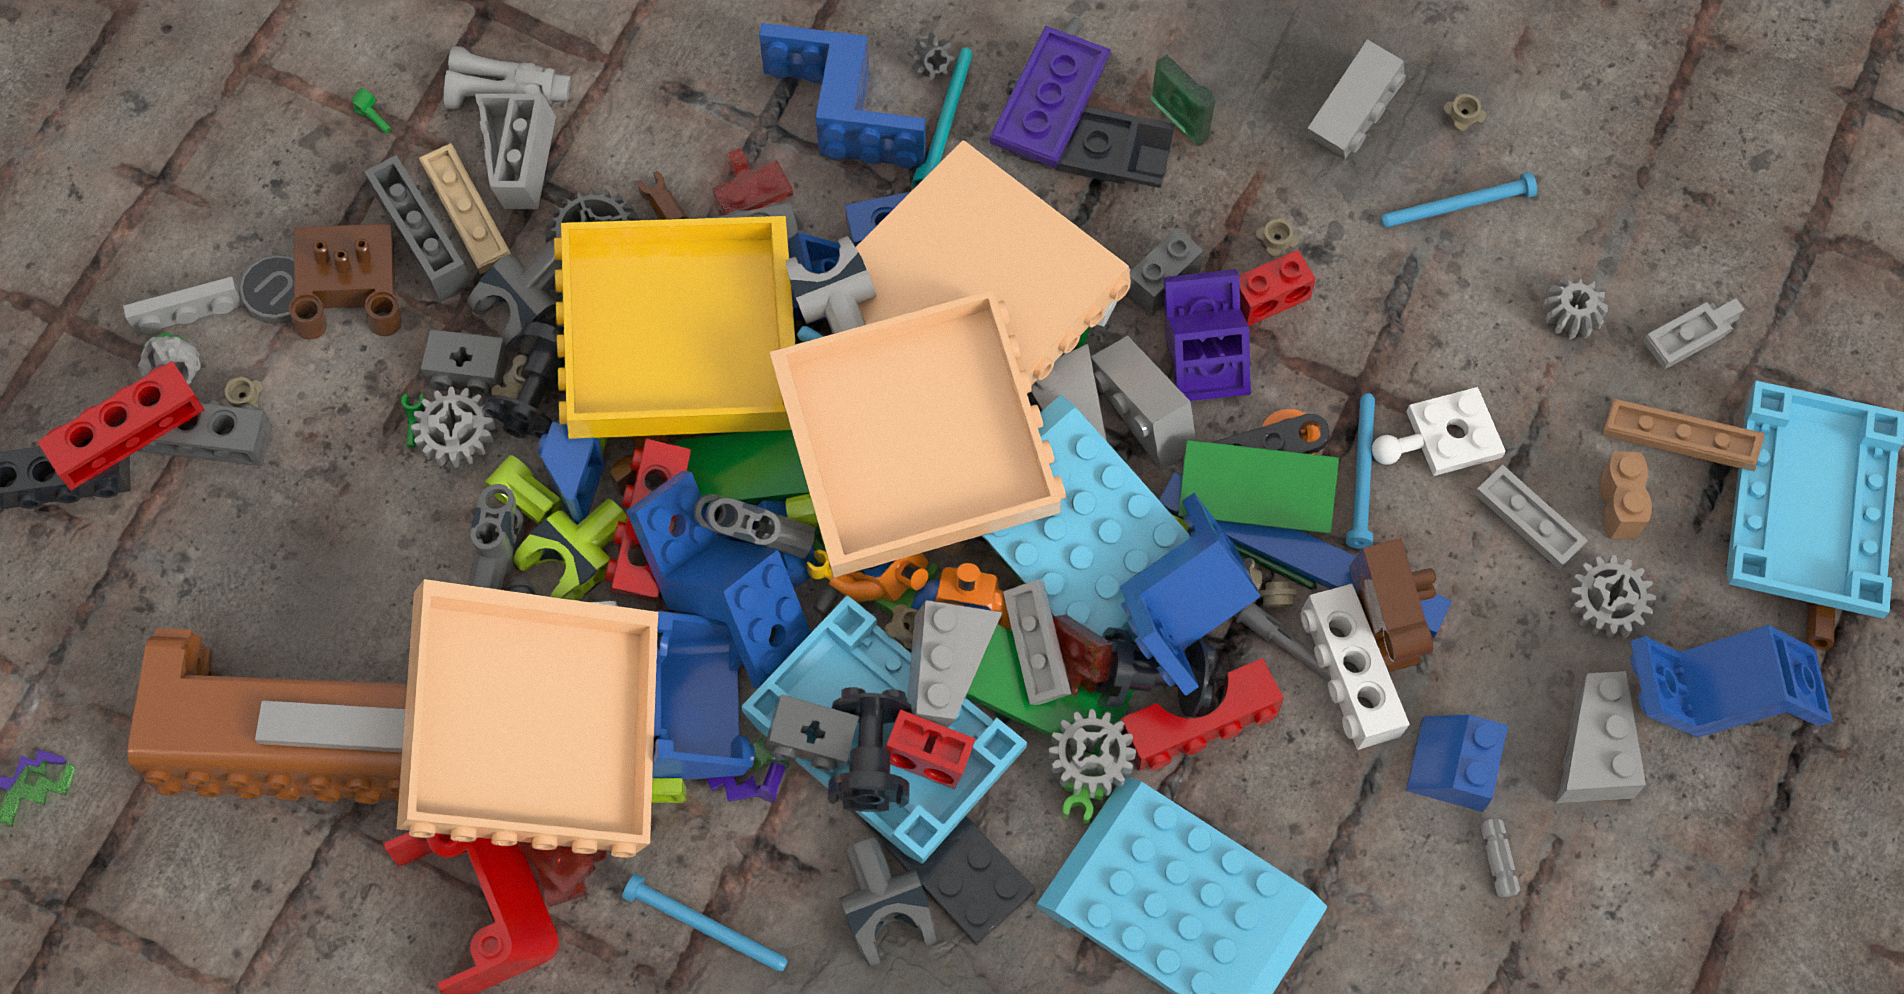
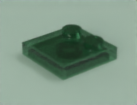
[1151,54,1215,146]

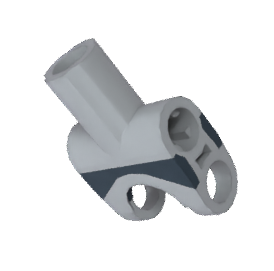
[786,236,877,334]

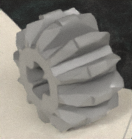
[1543,276,1608,340]

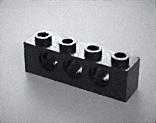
[0,439,131,513]

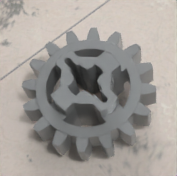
[411,387,496,468]
[1568,555,1656,639]
[1049,709,1136,798]

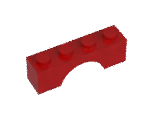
[1121,658,1284,771]

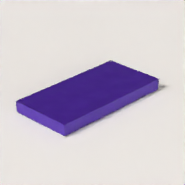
[990,25,1111,168]

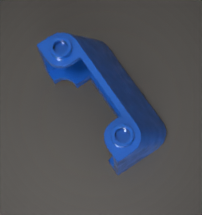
[652,611,755,780]

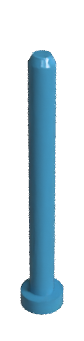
[1380,172,1537,228]
[1346,393,1375,549]
[622,873,788,971]

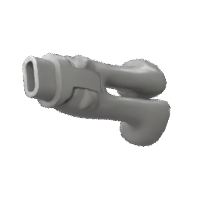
[444,46,571,110]

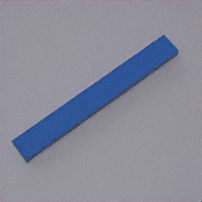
[1159,472,1452,638]

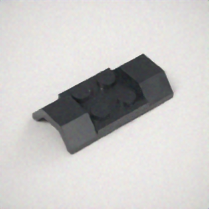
[1020,106,1175,188]

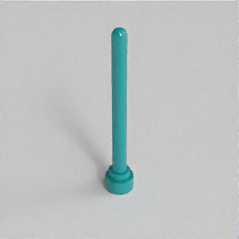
[911,47,973,188]

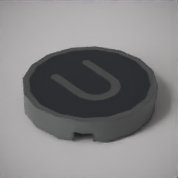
[239,254,294,324]

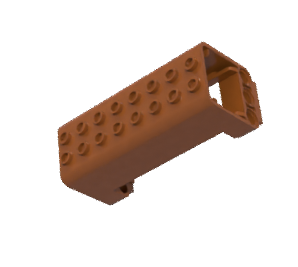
[127,628,407,804]

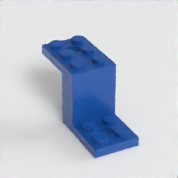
[759,23,926,168]
[626,471,811,688]
[1120,492,1261,695]
[1630,625,1833,737]

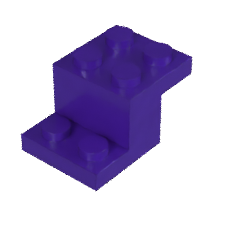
[1163,269,1251,401]

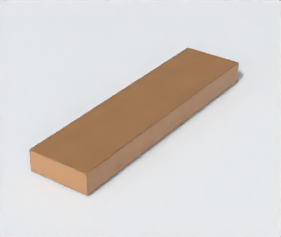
[1603,398,1765,472]

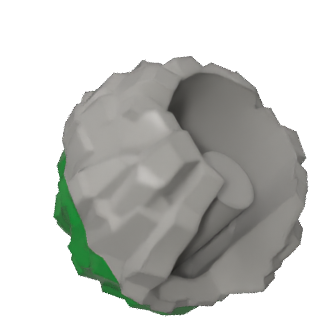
[138,333,201,385]

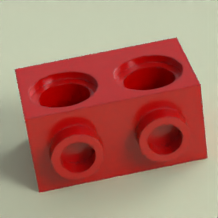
[1239,250,1316,326]
[885,709,975,789]

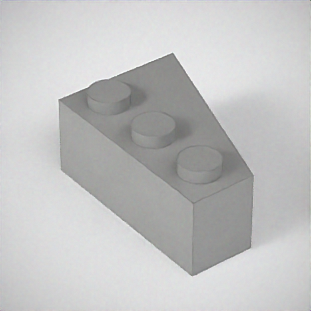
[1308,39,1406,159]
[475,94,556,209]
[1091,336,1196,471]
[1027,344,1106,440]
[907,600,1002,728]
[1556,671,1646,803]

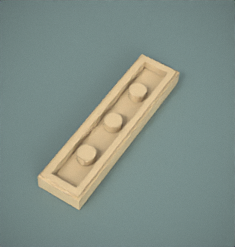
[419,143,511,274]

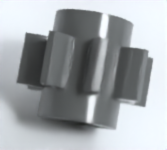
[908,32,955,79]

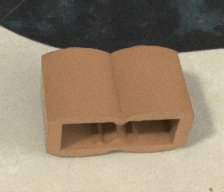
[1599,452,1652,539]

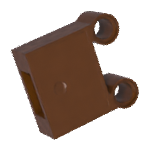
[289,224,402,340]
[1349,538,1436,672]

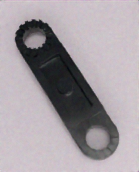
[1182,414,1330,468]

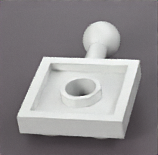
[1372,387,1506,476]

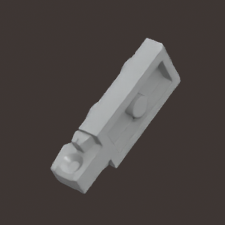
[1643,298,1745,370]

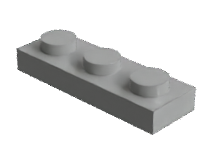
[123,277,244,335]
[1475,464,1588,570]
[1003,580,1071,705]

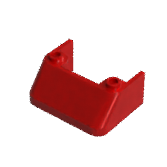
[383,832,560,994]

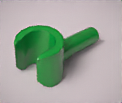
[352,88,391,134]
[401,394,425,448]

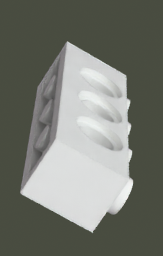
[1300,584,1410,750]

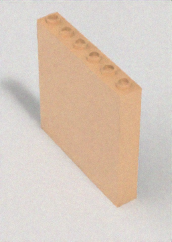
[856,140,1131,394]
[770,289,1066,578]
[397,579,658,858]

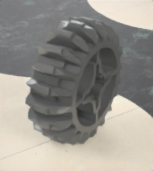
[544,188,641,244]

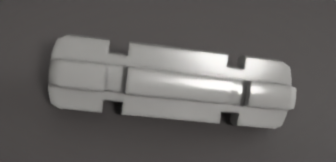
[1481,818,1520,898]

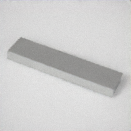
[255,701,405,753]

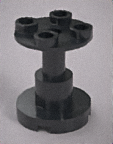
[482,322,565,439]
[1093,627,1215,717]
[828,687,912,812]

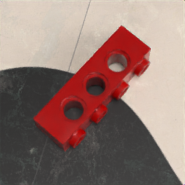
[37,361,204,491]
[604,439,691,602]

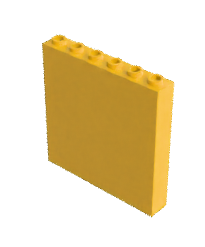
[554,216,795,439]

